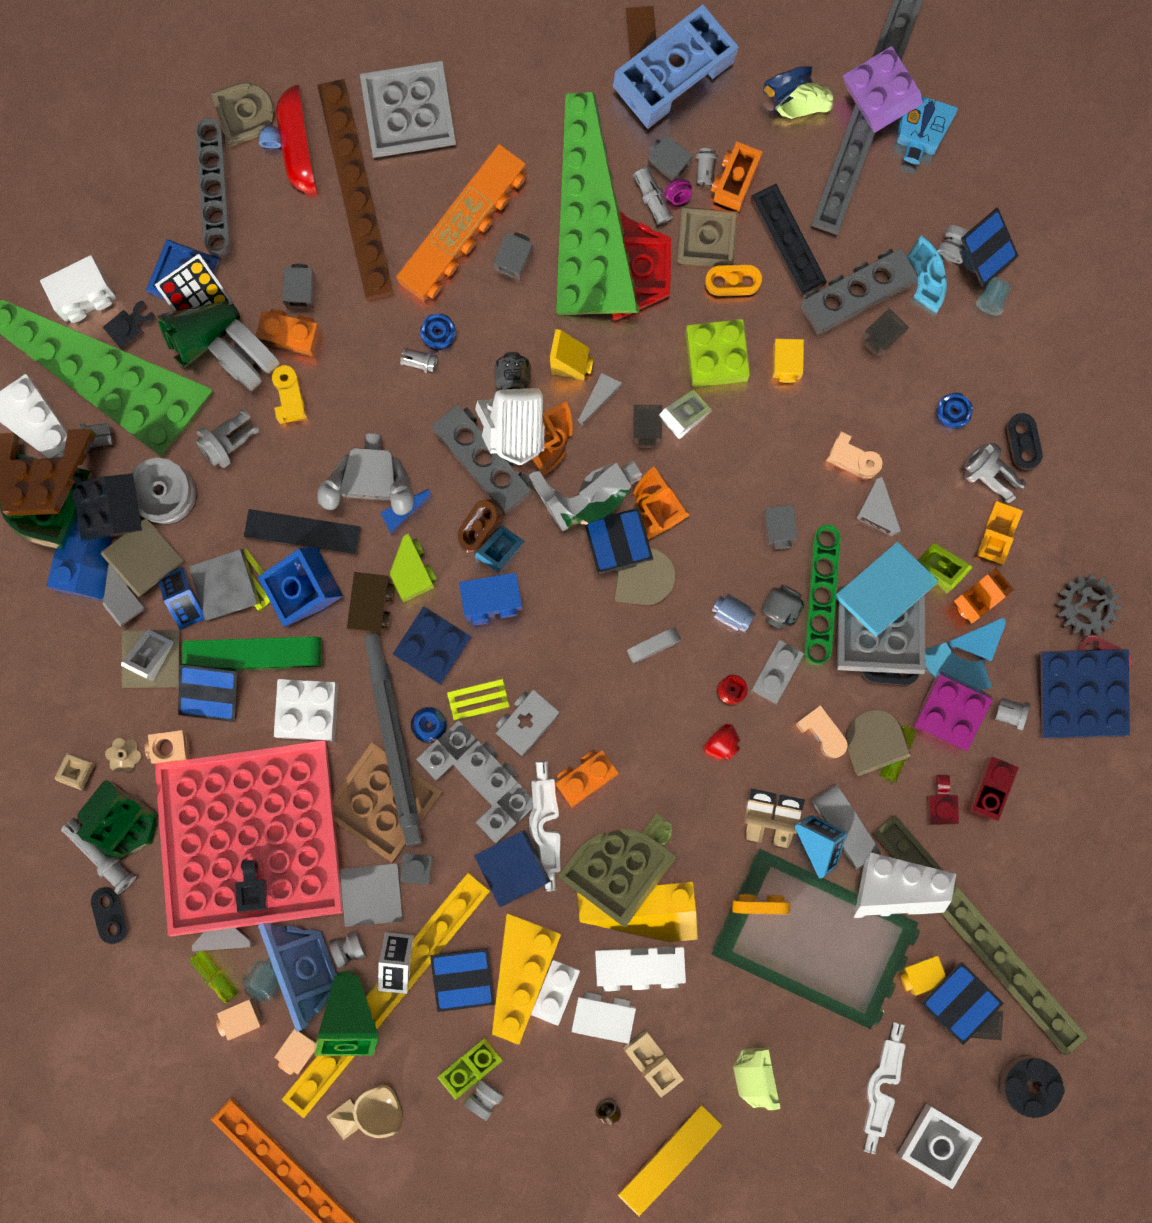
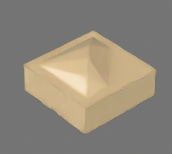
[54,753,95,791]
[326,1098,359,1140]

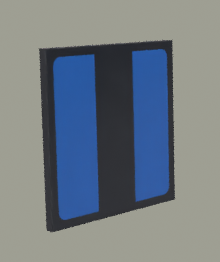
[959,208,1019,287]
[584,507,654,574]
[178,663,237,722]
[430,948,495,1012]
[921,962,1004,1045]

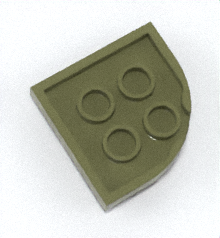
[558,829,677,927]

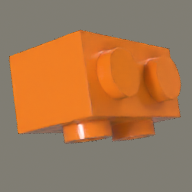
[711,141,763,212]
[256,309,321,357]
[555,749,619,808]

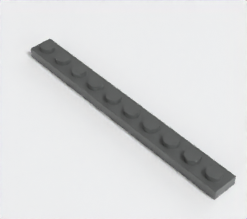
[811,0,923,235]

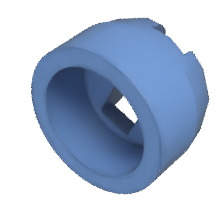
[259,126,281,148]

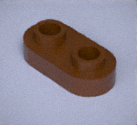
[458,499,503,550]

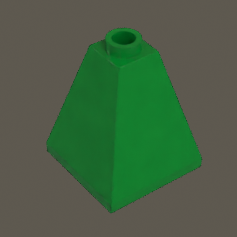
[315,971,378,1056]

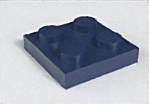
[393,606,472,685]

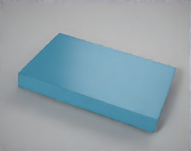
[836,542,938,637]

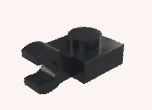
[235,860,268,913]

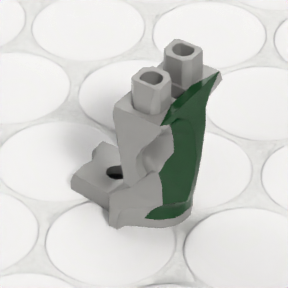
[527,460,642,531]

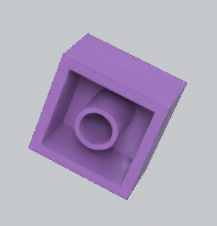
[842,46,923,133]

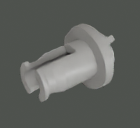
[195,409,259,468]
[964,442,1026,503]

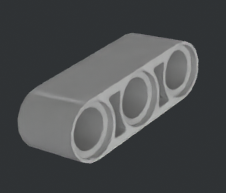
[811,784,881,869]

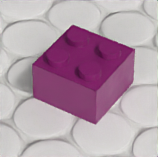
[914,671,993,751]

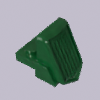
[76,780,158,860]

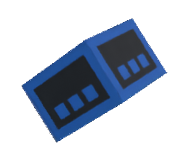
[158,567,205,630]

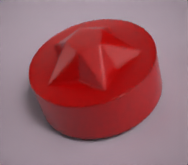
[717,674,748,705]

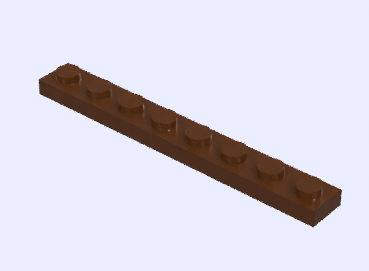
[317,79,394,300]

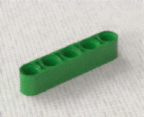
[803,525,841,666]
[182,637,322,670]

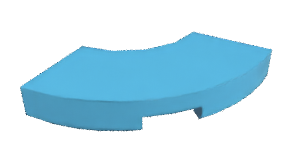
[907,235,947,313]
[925,642,992,690]

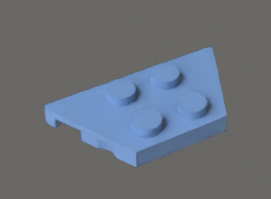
[258,923,337,1032]

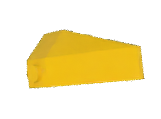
[577,882,698,942]

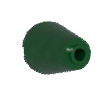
[157,301,240,368]

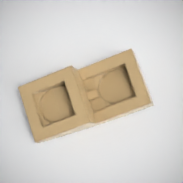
[623,1030,684,1098]

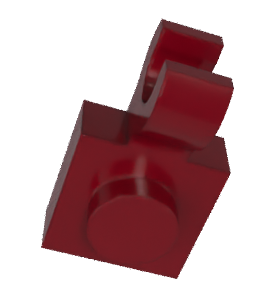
[928,775,959,825]

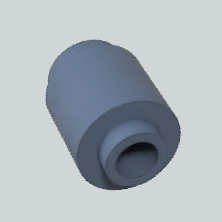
[712,594,756,633]

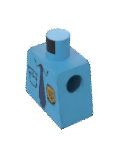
[897,96,958,164]

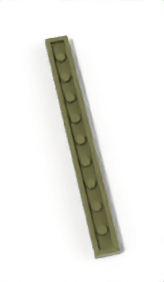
[873,815,1088,1056]

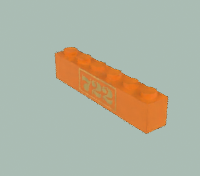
[396,144,527,302]

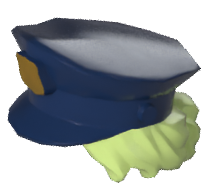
[763,66,833,119]

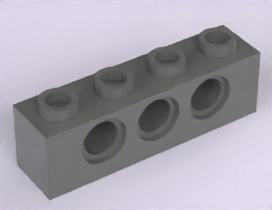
[800,248,918,336]
[432,404,532,516]

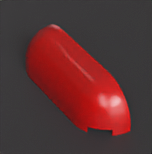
[276,84,318,195]

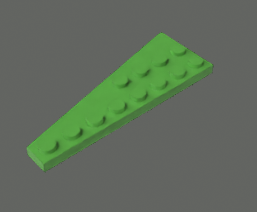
[556,92,639,315]
[0,299,214,458]

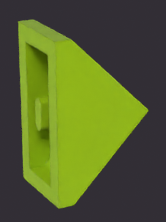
[917,543,972,593]

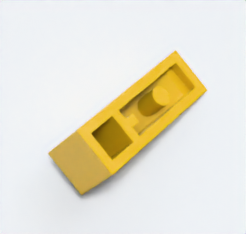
[550,329,594,381]

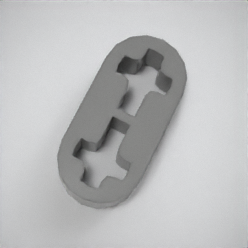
[627,627,681,664]

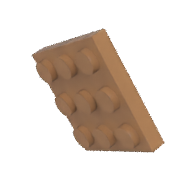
[332,742,442,863]

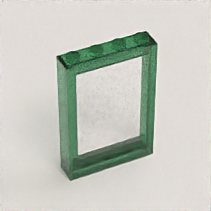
[710,848,920,1029]

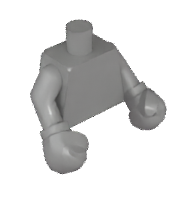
[317,434,414,515]

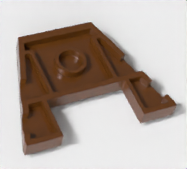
[0,428,96,516]

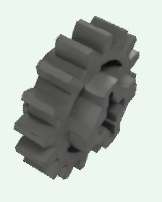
[1057,574,1121,637]

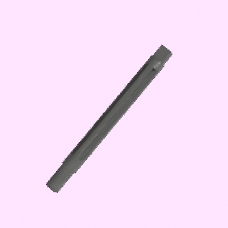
[364,633,422,847]

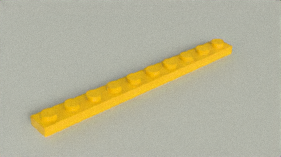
[281,873,490,1118]

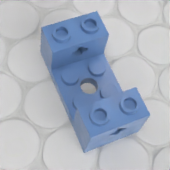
[613,4,739,129]

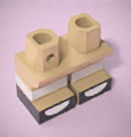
[744,788,805,848]

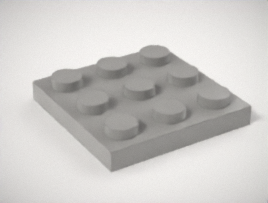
[360,61,456,158]
[837,586,926,674]

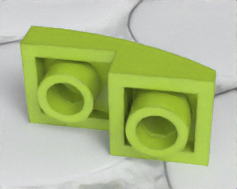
[437,1038,503,1100]

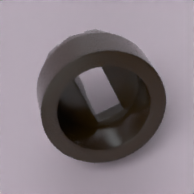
[596,1099,621,1126]

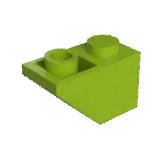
[390,534,436,603]

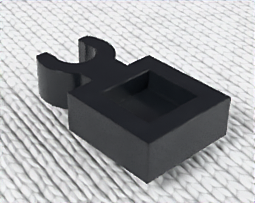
[103,301,156,350]

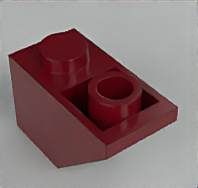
[971,757,1019,821]

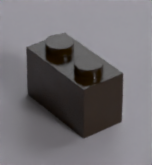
[347,572,395,635]

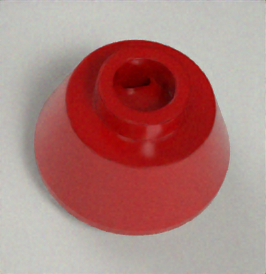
[704,724,741,760]

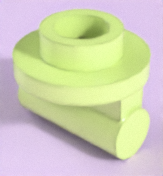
[641,813,672,845]

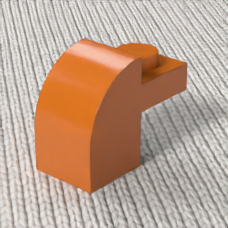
[954,568,1014,623]

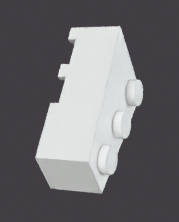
[0,374,68,458]
[854,853,956,918]
[595,946,686,991]

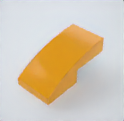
[976,500,1023,565]

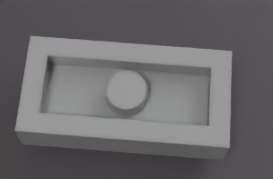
[751,640,804,704]

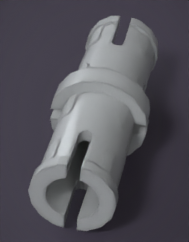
[633,167,674,225]

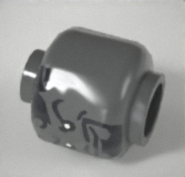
[494,352,531,390]
[762,584,804,629]

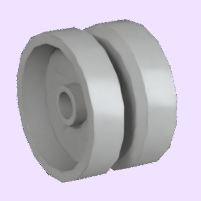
[207,319,280,391]
[131,457,197,525]

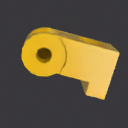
[272,365,307,424]

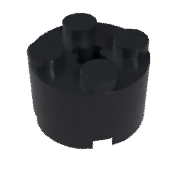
[1000,1056,1065,1118]

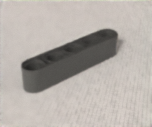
[196,118,233,259]

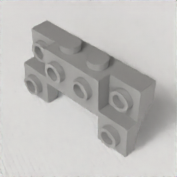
[416,720,533,843]

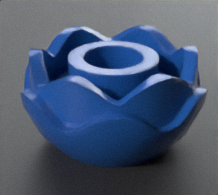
[420,314,456,348]
[937,392,973,428]
[411,707,447,742]

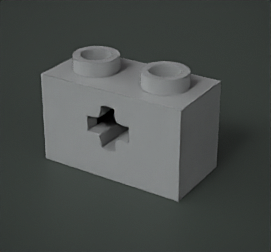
[496,690,560,757]

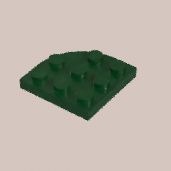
[0,453,93,550]

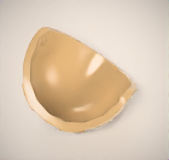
[353,1085,402,1138]

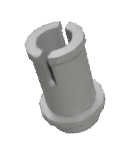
[696,148,718,185]
[400,347,438,374]

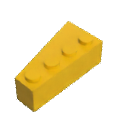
[492,913,562,1045]

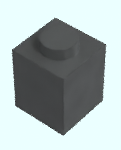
[648,135,693,182]
[493,232,533,280]
[282,264,315,308]
[763,505,798,549]
[400,853,434,885]

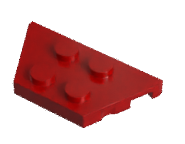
[613,212,672,320]

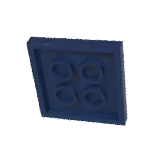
[1040,649,1130,738]

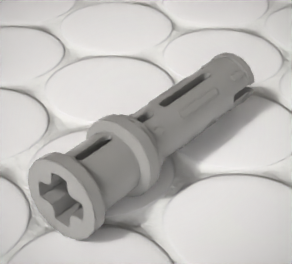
[61,818,136,894]

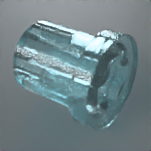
[976,278,1011,316]

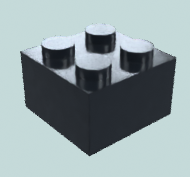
[72,473,142,541]

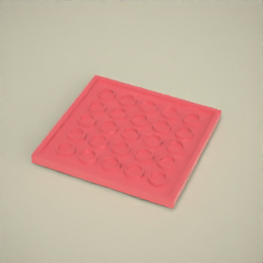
[155,740,343,936]

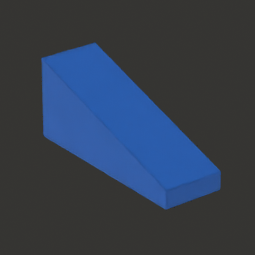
[380,489,431,535]

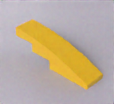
[618,1105,722,1216]

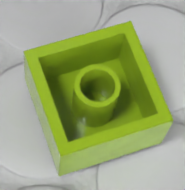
[685,319,750,388]

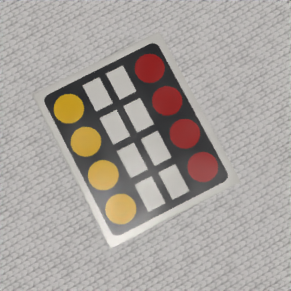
[155,254,233,311]

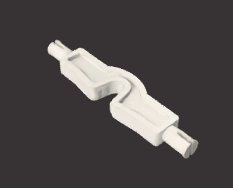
[528,761,561,891]
[864,1022,905,1154]

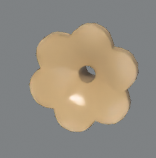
[105,738,142,773]

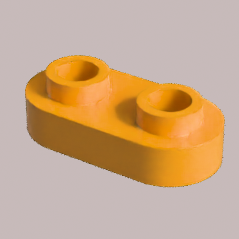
[705,265,762,296]
[732,894,791,914]

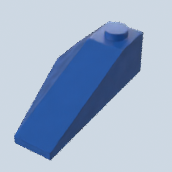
[46,517,112,601]

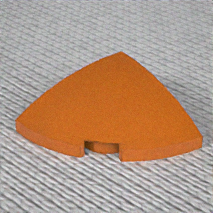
[530,401,573,476]
[633,466,690,540]

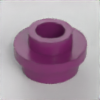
[664,179,692,205]

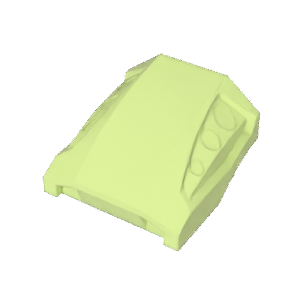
[733,1047,781,1110]

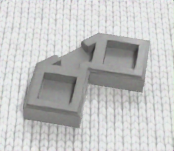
[103,564,144,627]

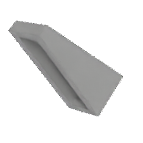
[578,373,622,425]

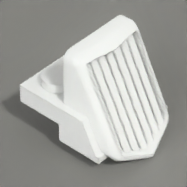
[475,388,545,465]

